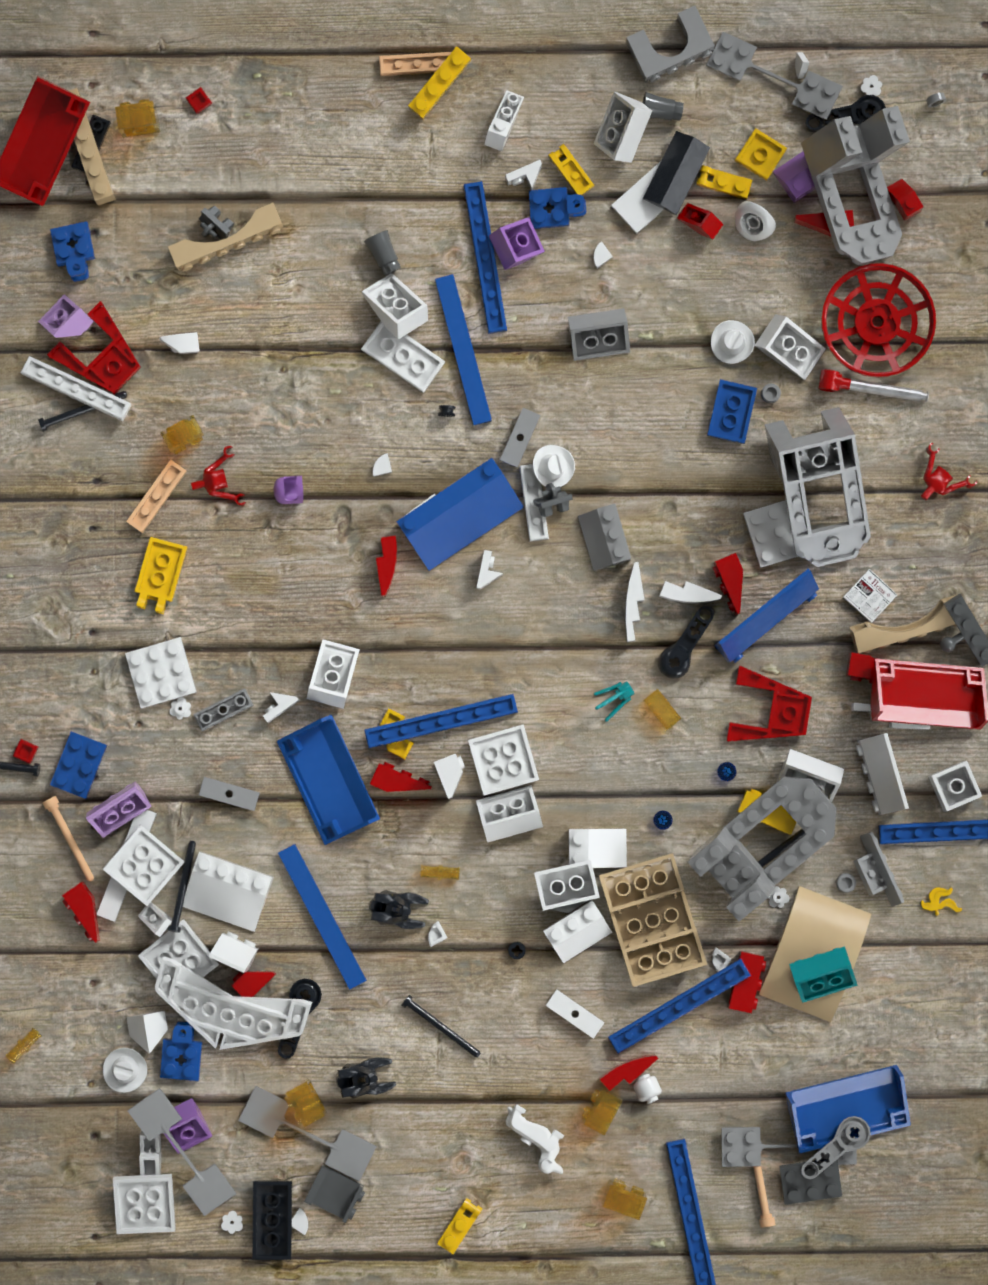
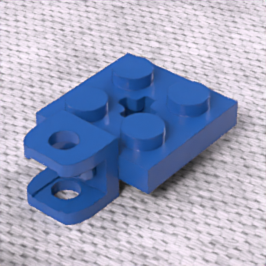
[529,187,587,229]
[50,221,95,282]
[160,1021,202,1081]

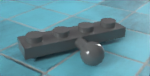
[940,594,988,667]

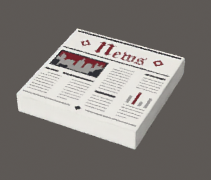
[843,569,897,623]

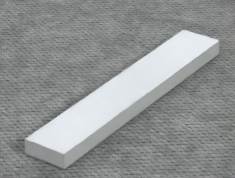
[21,356,131,421]
[97,810,157,922]

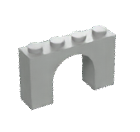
[626,6,715,83]

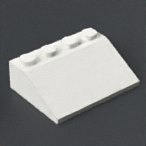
[856,733,909,815]
[183,852,274,932]

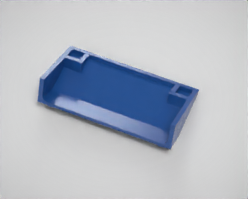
[396,458,524,571]
[714,568,819,663]
[277,715,380,845]
[785,1065,911,1154]

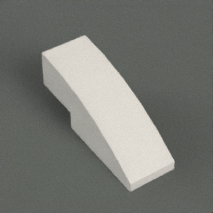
[659,581,722,604]
[139,1130,161,1175]

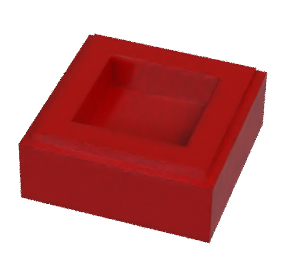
[185,87,212,114]
[13,739,39,764]

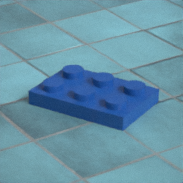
[707,379,757,444]
[50,731,108,799]

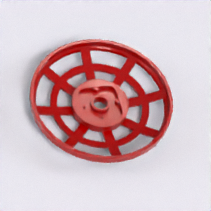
[821,263,936,378]

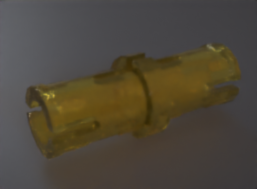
[420,865,460,880]
[5,1028,42,1064]

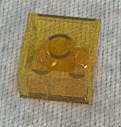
[115,99,161,138]
[285,1078,327,1127]
[581,1086,623,1136]
[601,1179,647,1220]

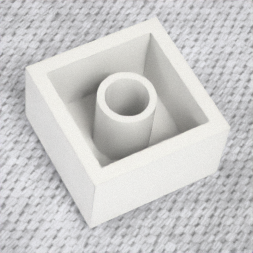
[928,761,982,812]

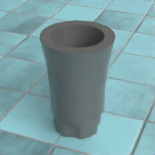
[642,92,684,121]
[364,230,401,276]

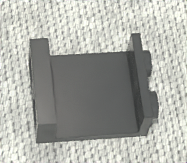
[304,1165,365,1223]

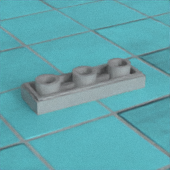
[500,408,540,468]
[193,688,254,732]
[199,777,260,811]

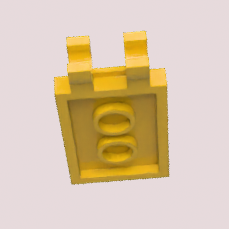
[135,537,188,615]

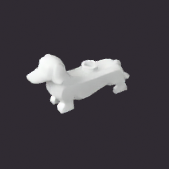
[506,1104,564,1174]

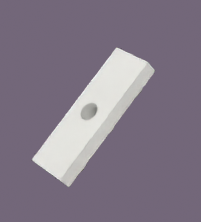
[546,989,604,1039]

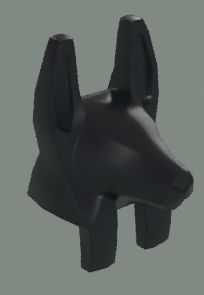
[369,890,429,929]
[336,1057,396,1099]

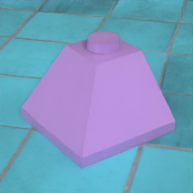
[38,295,94,338]

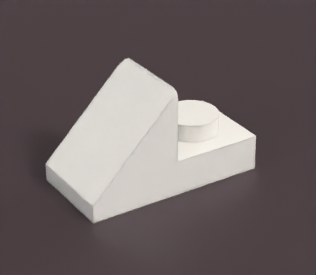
[505,160,542,190]
[477,550,503,590]
[263,692,300,723]
[138,902,172,937]

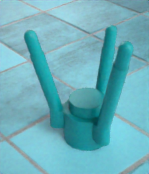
[594,681,635,722]

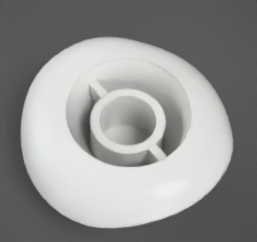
[735,201,776,241]
[711,320,755,364]
[533,445,575,487]
[103,1048,147,1093]

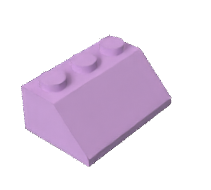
[86,781,152,838]

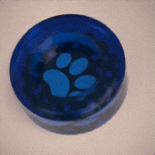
[717,762,737,781]
[653,810,673,830]

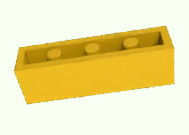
[408,46,471,120]

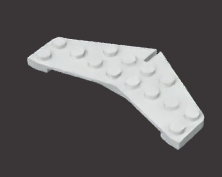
[155,957,312,1050]

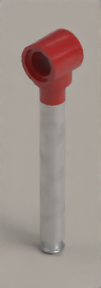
[818,369,929,402]

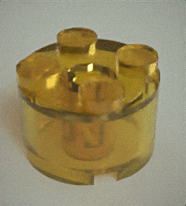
[160,415,204,455]

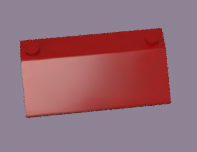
[0,75,90,206]
[870,658,988,730]

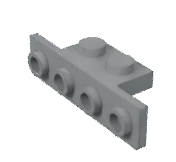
[853,832,904,906]

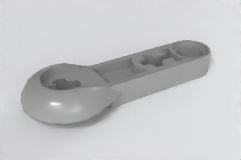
[801,1116,871,1179]

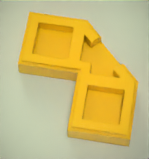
[380,708,414,760]

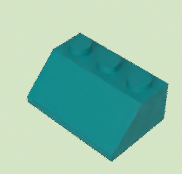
[789,946,858,1003]

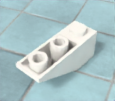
[484,90,524,151]

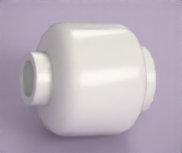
[633,1074,662,1104]

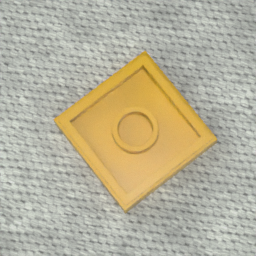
[735,128,787,181]

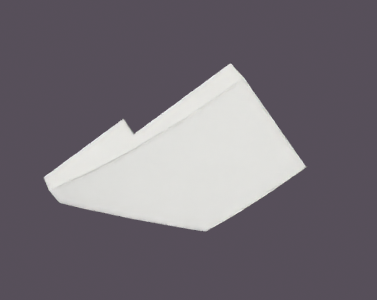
[159,332,200,354]

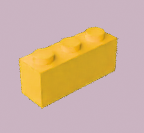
[737,789,797,835]

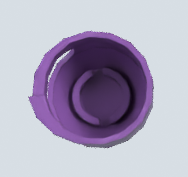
[274,475,303,504]

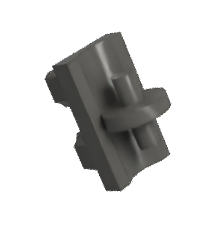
[199,206,234,240]
[533,483,573,517]

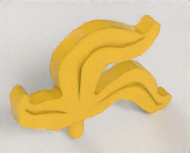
[921,887,962,916]

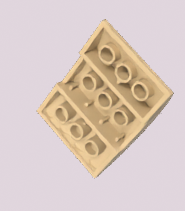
[599,853,707,987]
[758,886,871,1022]

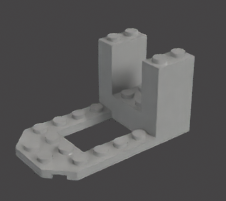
[801,106,910,265]
[765,407,871,567]
[688,776,837,921]

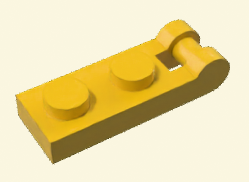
[548,144,594,195]
[696,165,752,200]
[437,1198,483,1254]

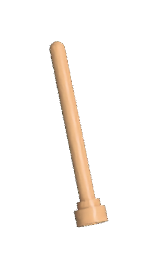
[42,796,94,881]
[753,1166,776,1228]

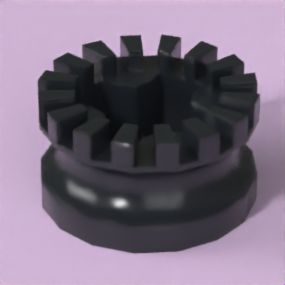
[438,405,456,417]
[508,942,526,960]

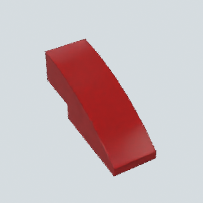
[376,535,397,597]
[599,1054,659,1091]

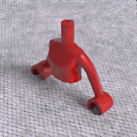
[921,443,977,500]
[191,446,246,506]

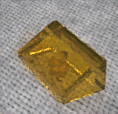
[643,689,682,731]

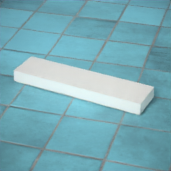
[519,464,549,542]

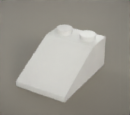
[362,273,428,339]
[754,314,826,380]
[306,640,360,709]
[569,829,627,868]
[208,931,258,973]

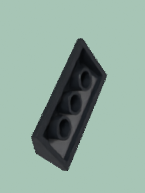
[643,131,710,216]
[252,1180,292,1260]

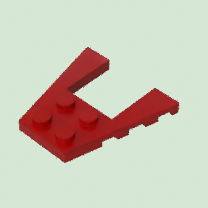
[47,301,141,395]
[727,665,812,742]

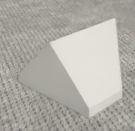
[127,1011,168,1054]

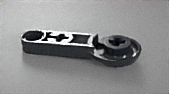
[805,95,886,132]
[658,606,714,679]
[278,978,322,1059]

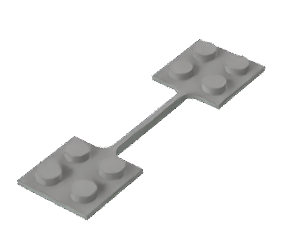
[706,32,843,120]
[238,1086,377,1181]
[127,1088,236,1216]
[721,1127,857,1167]

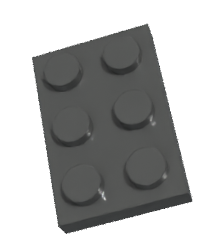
[779,1158,842,1205]

